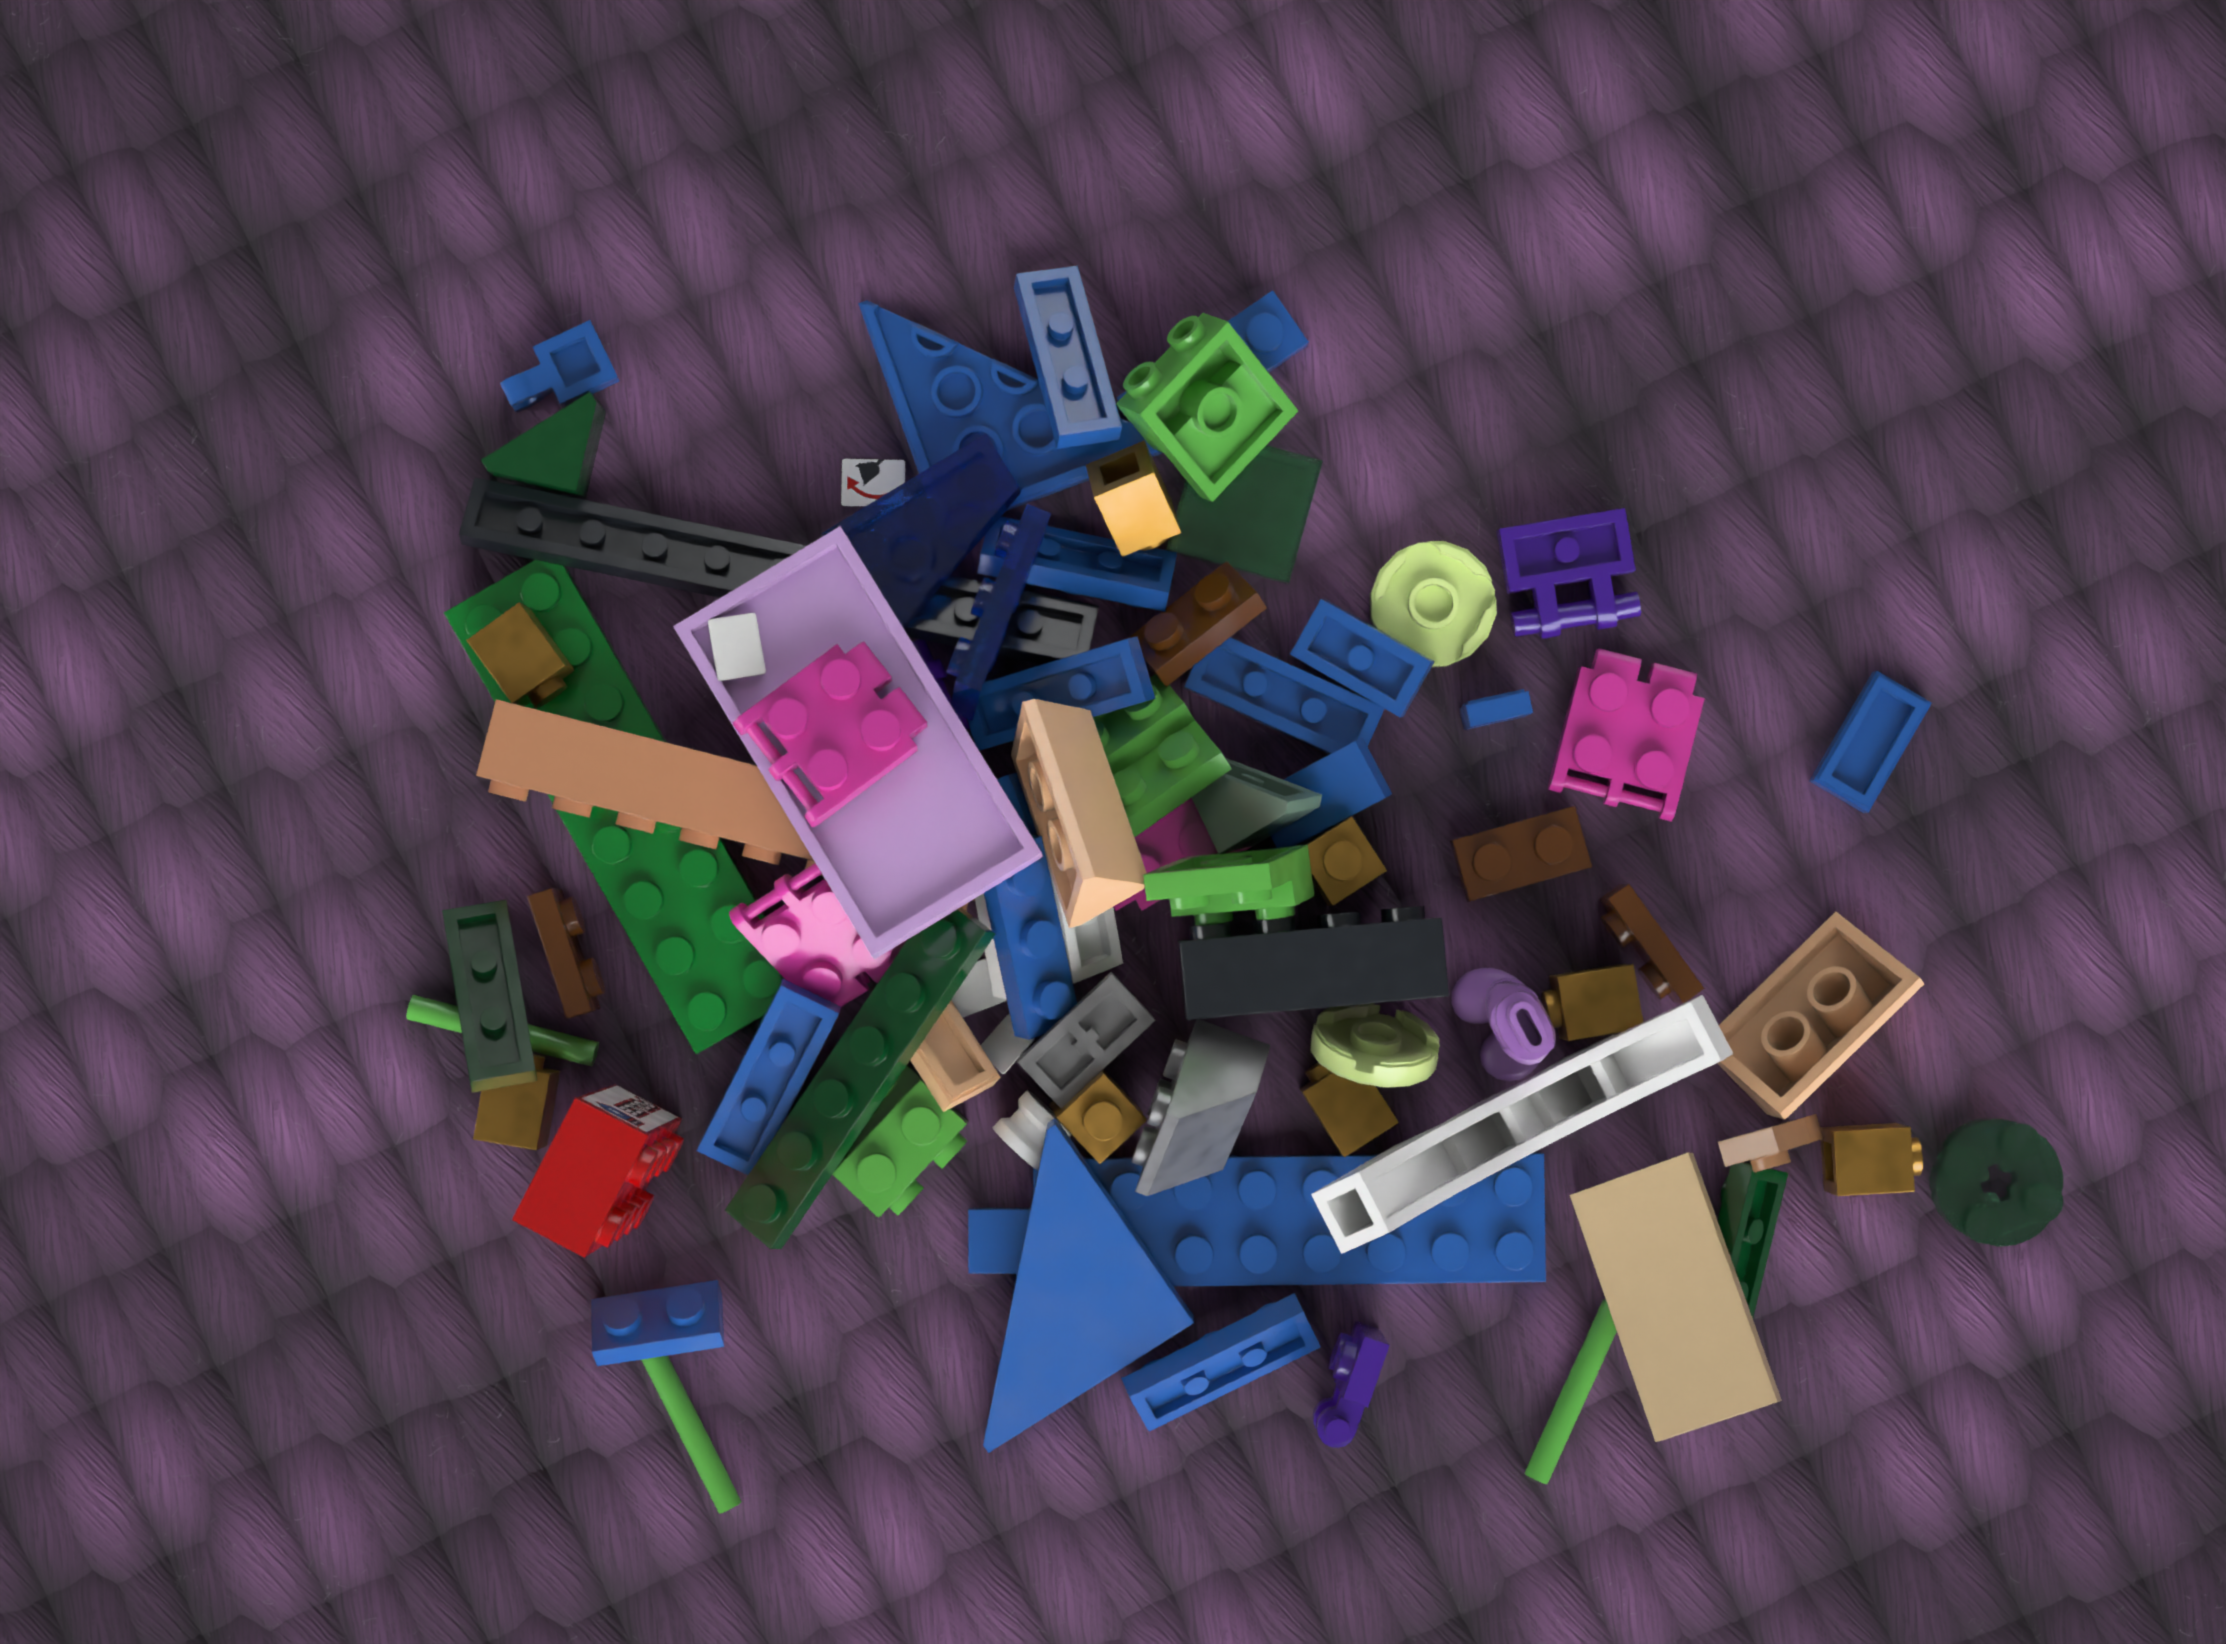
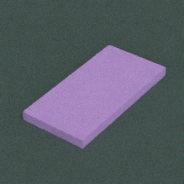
[673,526,1043,959]

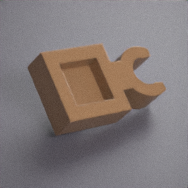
[1718,1114,1824,1173]

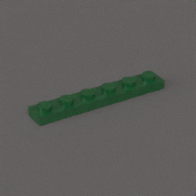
[724,907,996,1249]

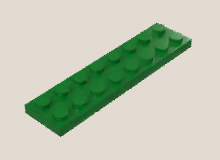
[444,560,785,1054]

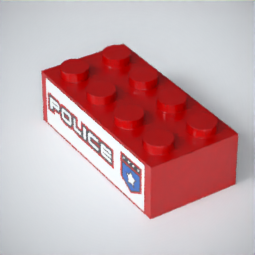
[512,1084,684,1258]

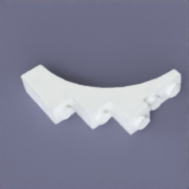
[1311,994,1733,1254]

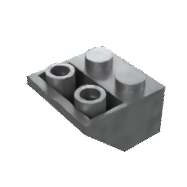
[1132,1019,1271,1196]

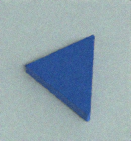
[858,300,1162,534]
[983,1118,1194,1453]

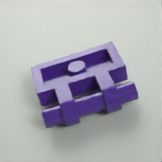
[1496,508,1641,639]
[1312,1321,1390,1448]

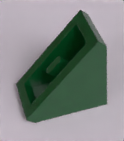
[481,392,606,499]

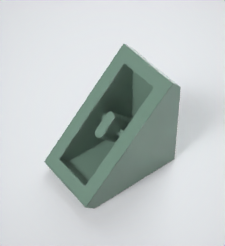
[1192,758,1322,854]

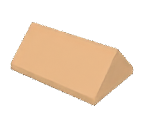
[1011,699,1147,928]
[1718,912,1924,1120]

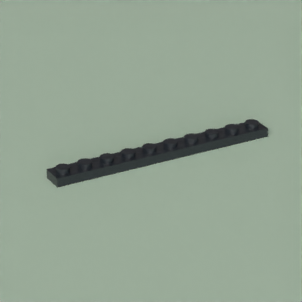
[459,477,1099,664]

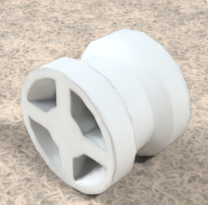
[992,1090,1072,1170]

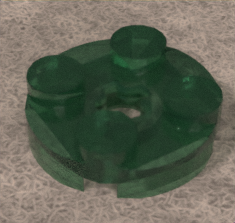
[1930,1117,2064,1247]

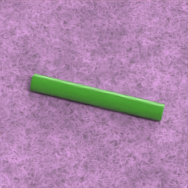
[406,995,599,1067]
[1524,1299,1617,1484]
[641,1356,742,1514]

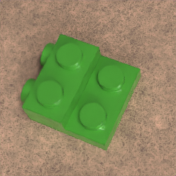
[1116,313,1298,502]
[1093,674,1232,837]
[1143,845,1314,925]
[832,1064,969,1218]

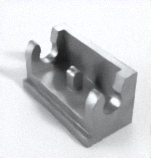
[1016,972,1155,1108]

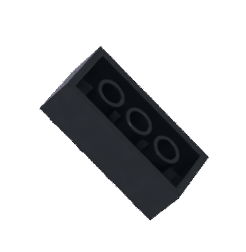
[1177,906,1449,1020]

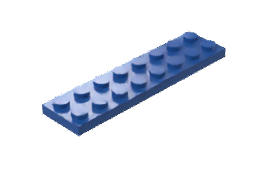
[1033,1152,1546,1286]

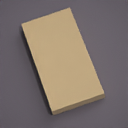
[1570,1152,1782,1442]

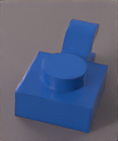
[500,320,620,413]

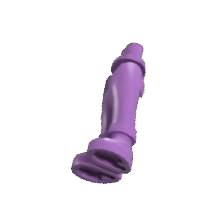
[1451,968,1556,1081]

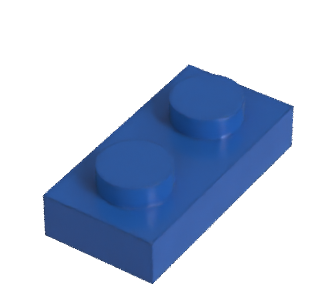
[1290,599,1435,717]
[591,1280,724,1366]

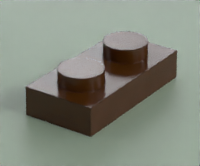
[1127,561,1267,687]
[1450,806,1592,902]
[1599,884,1705,1004]
[527,888,605,1019]

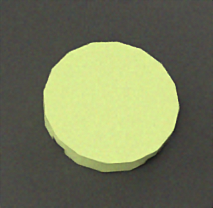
[1370,541,1497,667]
[1310,1003,1440,1087]

